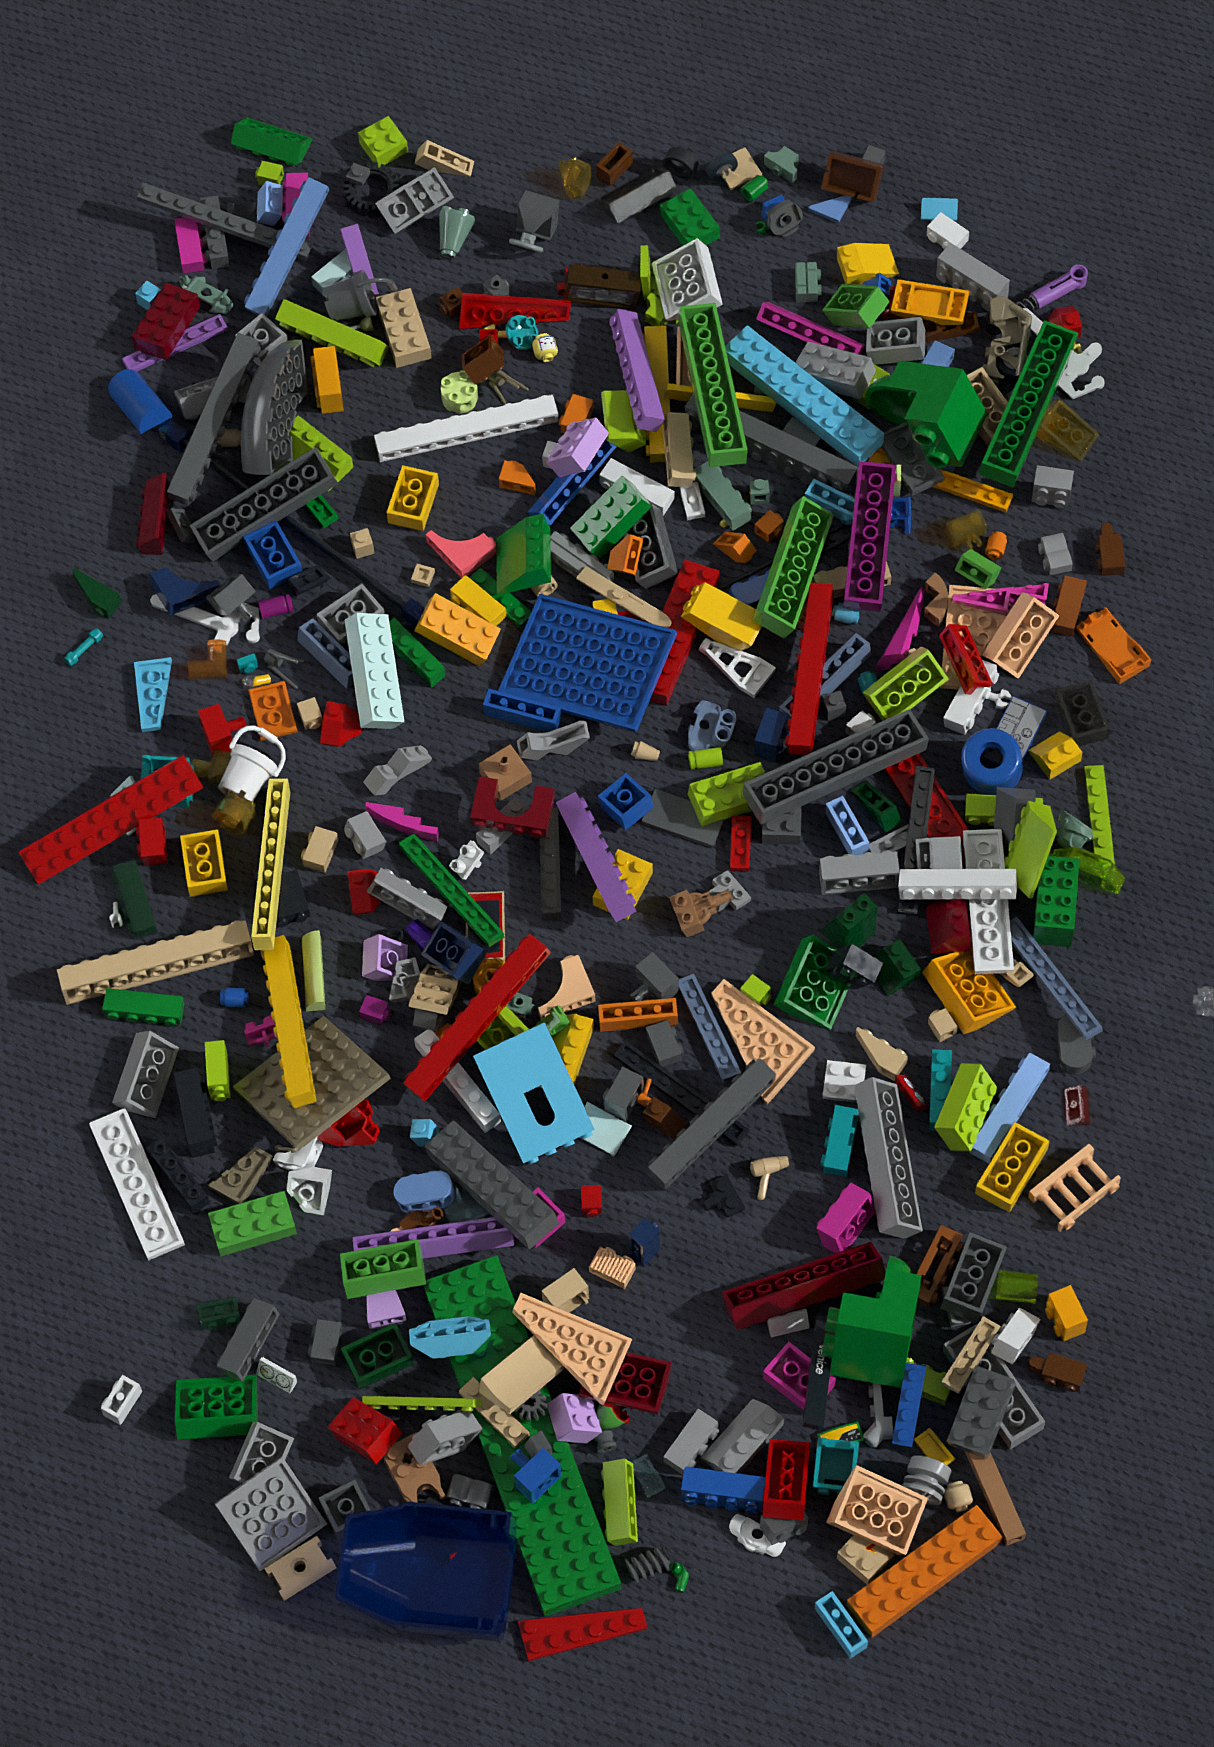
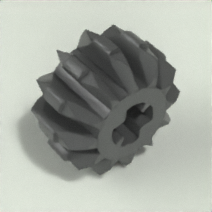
[514,1390,548,1422]

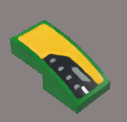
[818,1422,865,1443]

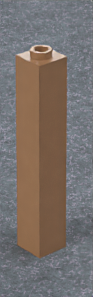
[965,1451,1026,1546]

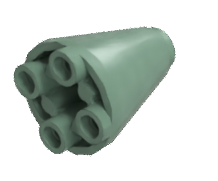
[439,206,475,259]

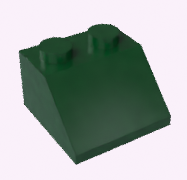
[874,939,921,997]

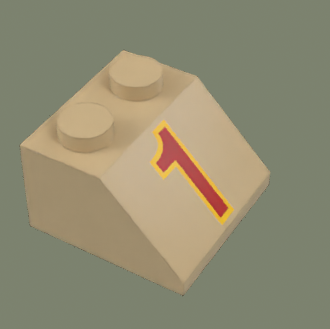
[837,1536,895,1585]

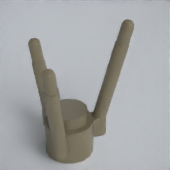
[488,370,529,404]

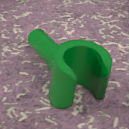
[755,221,770,235]

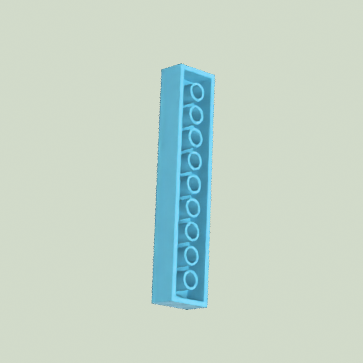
[725,325,884,467]

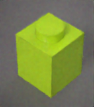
[255,161,284,185]
[740,974,771,1006]

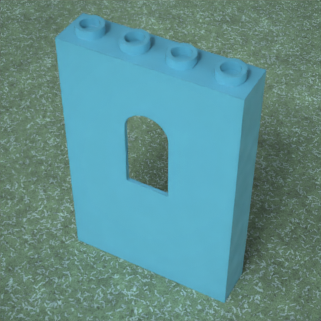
[473,1023,595,1165]

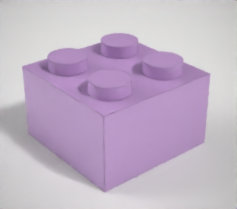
[547,1393,602,1443]

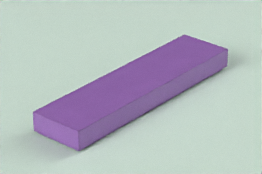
[340,224,379,295]

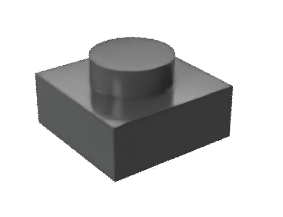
[346,163,370,187]

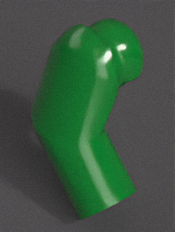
[670,1562,689,1593]

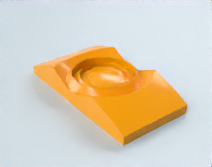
[891,280,969,325]

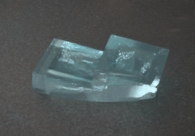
[632,1454,666,1498]

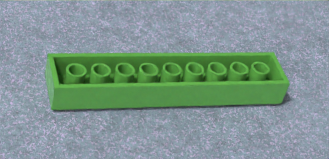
[678,303,748,467]

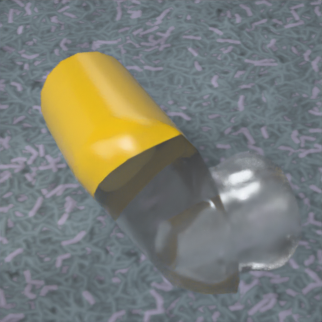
[242,674,271,689]

